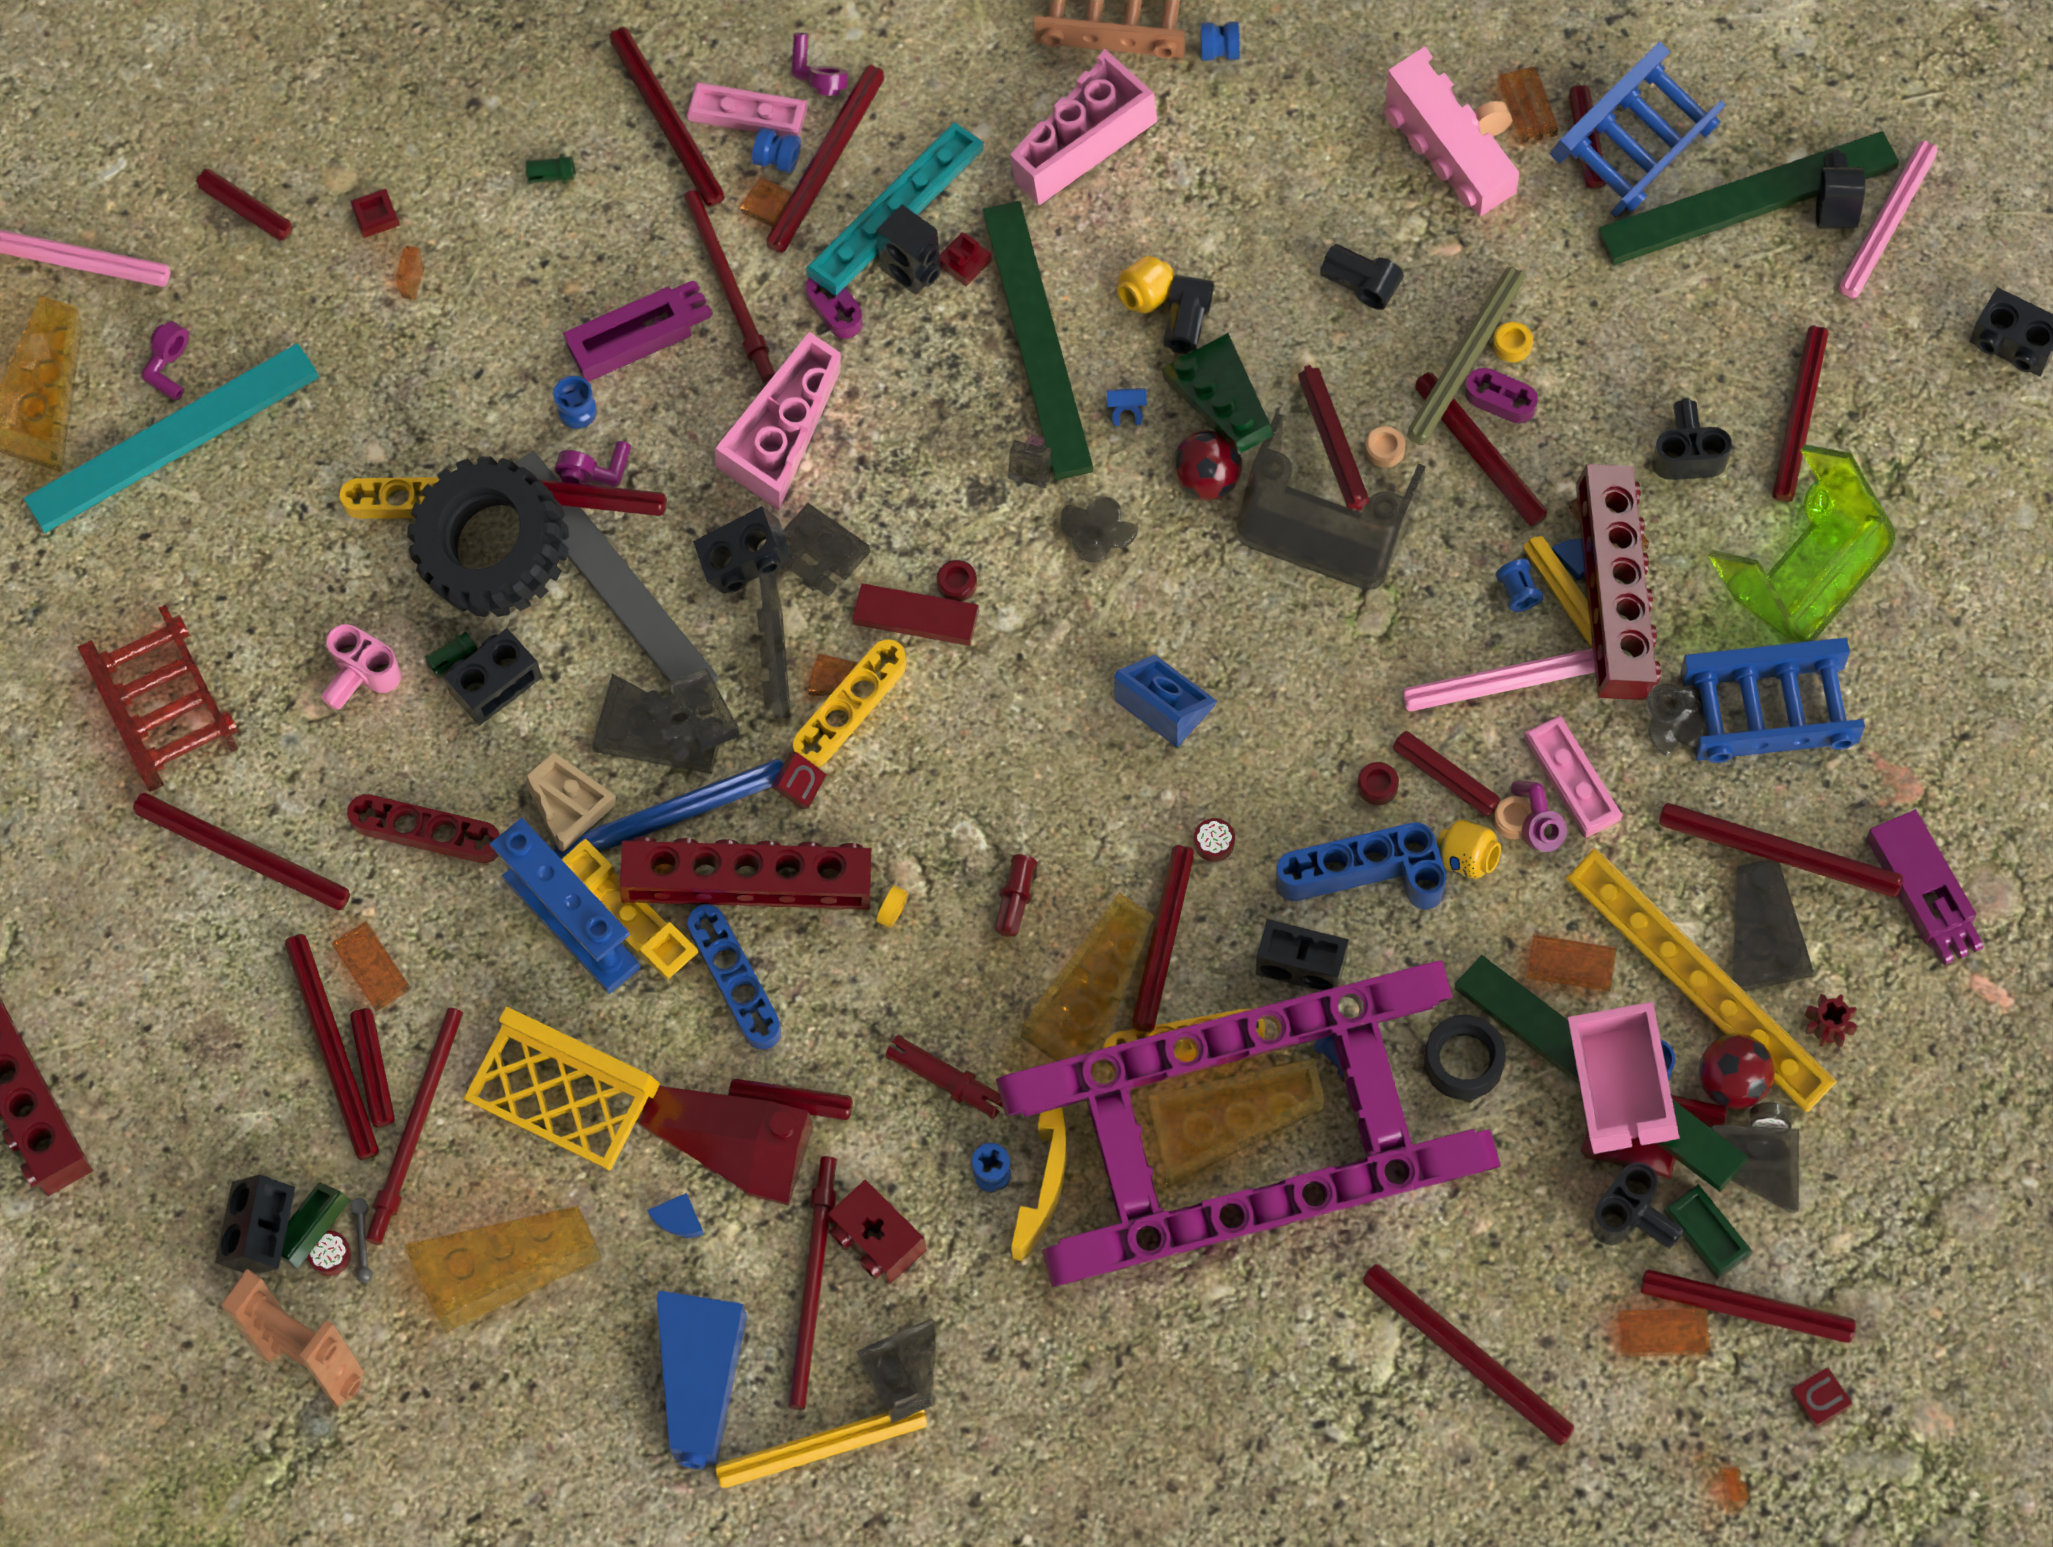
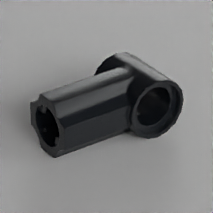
[1320,244,1404,310]
[1163,274,1214,354]

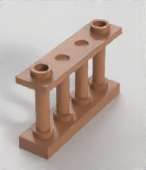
[1033,0,1185,59]
[221,1269,364,1408]

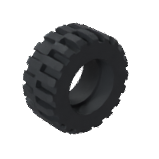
[407,456,569,617]

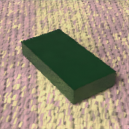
[281,1182,351,1268]
[1663,1184,1753,1280]

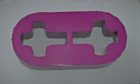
[806,278,863,339]
[1465,368,1538,424]

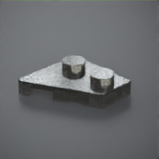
[1711,1125,1799,1213]
[856,1318,937,1423]

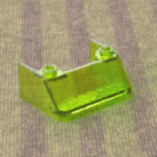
[1708,444,1895,643]

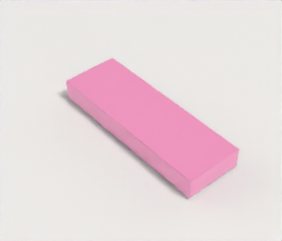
[687,82,808,137]
[1524,715,1622,838]

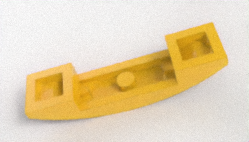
[561,838,698,980]
[1011,1107,1067,1261]

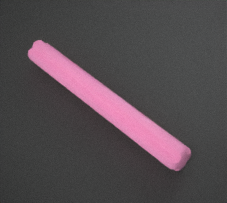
[1839,140,1937,299]
[0,230,171,287]
[1403,648,1595,711]

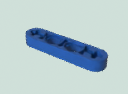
[687,905,782,1050]

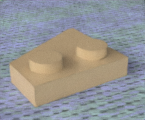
[526,752,616,852]

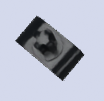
[1815,149,1865,229]
[1652,398,1732,480]
[1591,1162,1683,1249]

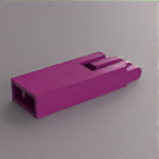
[563,281,713,382]
[1866,809,1983,965]

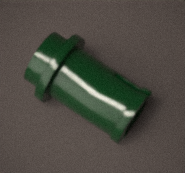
[526,153,575,184]
[424,632,478,678]

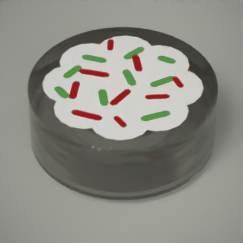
[1748,1102,1792,1136]

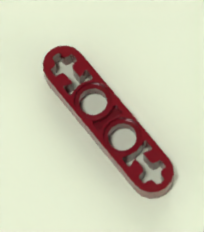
[347,794,500,863]

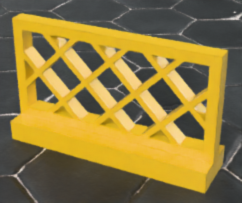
[464,1006,661,1171]

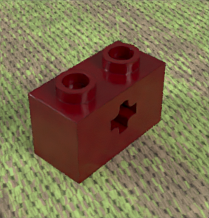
[828,1179,926,1285]

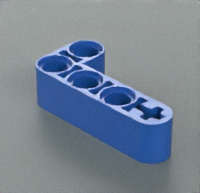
[1276,822,1446,910]

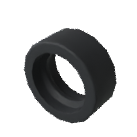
[1424,1015,1506,1100]

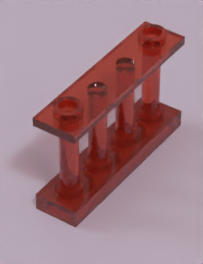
[77,604,239,792]

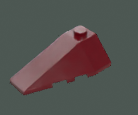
[639,1086,813,1206]

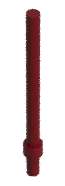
[684,190,775,384]
[365,1008,463,1245]
[788,1156,837,1410]

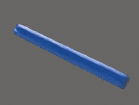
[554,759,784,859]

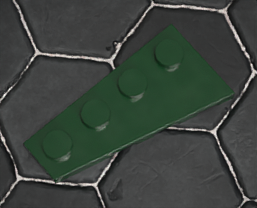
[1161,333,1273,454]

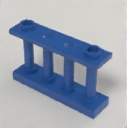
[1549,41,1726,218]
[1680,637,1865,763]
[490,818,641,994]

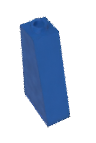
[657,1291,747,1469]

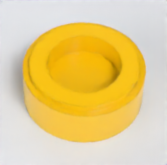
[1493,322,1533,363]
[876,885,909,928]

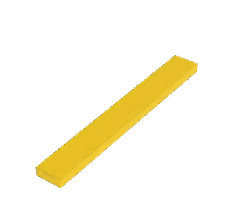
[1566,848,1838,1112]

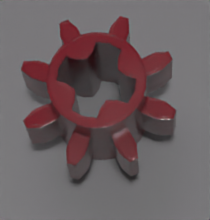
[1805,994,1858,1048]

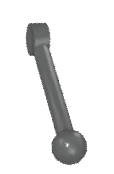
[351,1198,373,1283]

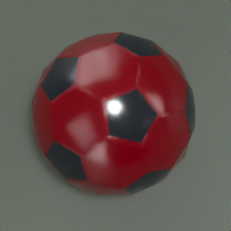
[1172,430,1243,501]
[1698,1033,1775,1110]

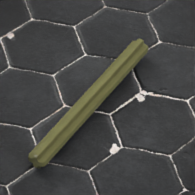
[1407,266,1525,445]

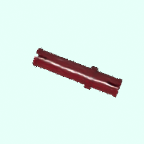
[885,1035,1003,1119]

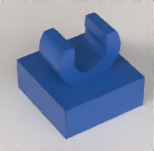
[1106,388,1147,426]

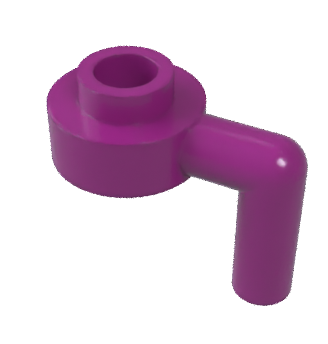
[792,32,848,96]
[141,321,189,401]
[554,441,631,487]
[1511,780,1567,852]

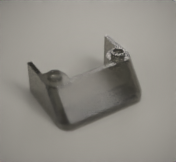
[1236,413,1426,590]

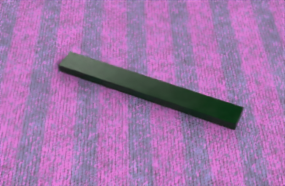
[1597,131,1899,266]
[983,201,1093,481]
[1455,955,1748,1192]

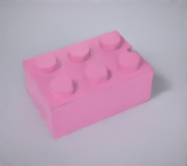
[1568,1002,1679,1154]

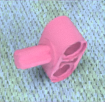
[321,624,402,710]

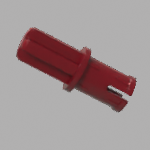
[995,854,1038,937]

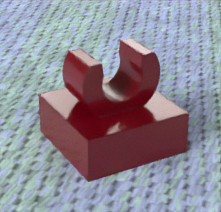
[940,232,992,287]

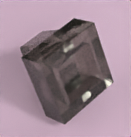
[1008,434,1052,488]

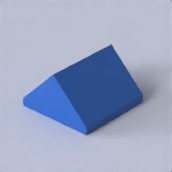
[1114,654,1217,748]

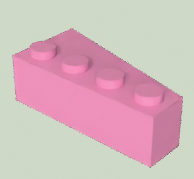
[1384,46,1519,217]
[1010,49,1157,205]
[715,332,841,510]

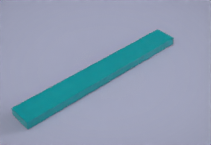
[23,343,319,533]

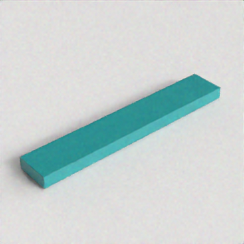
[806,122,984,296]

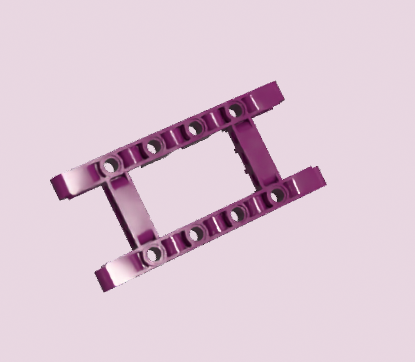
[996,960,1501,1287]

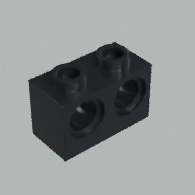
[876,204,941,295]
[1969,287,2053,377]
[693,506,793,594]
[443,628,543,726]
[1256,919,1349,991]
[215,1175,295,1274]

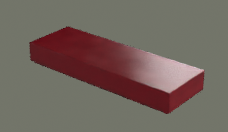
[852,583,979,646]

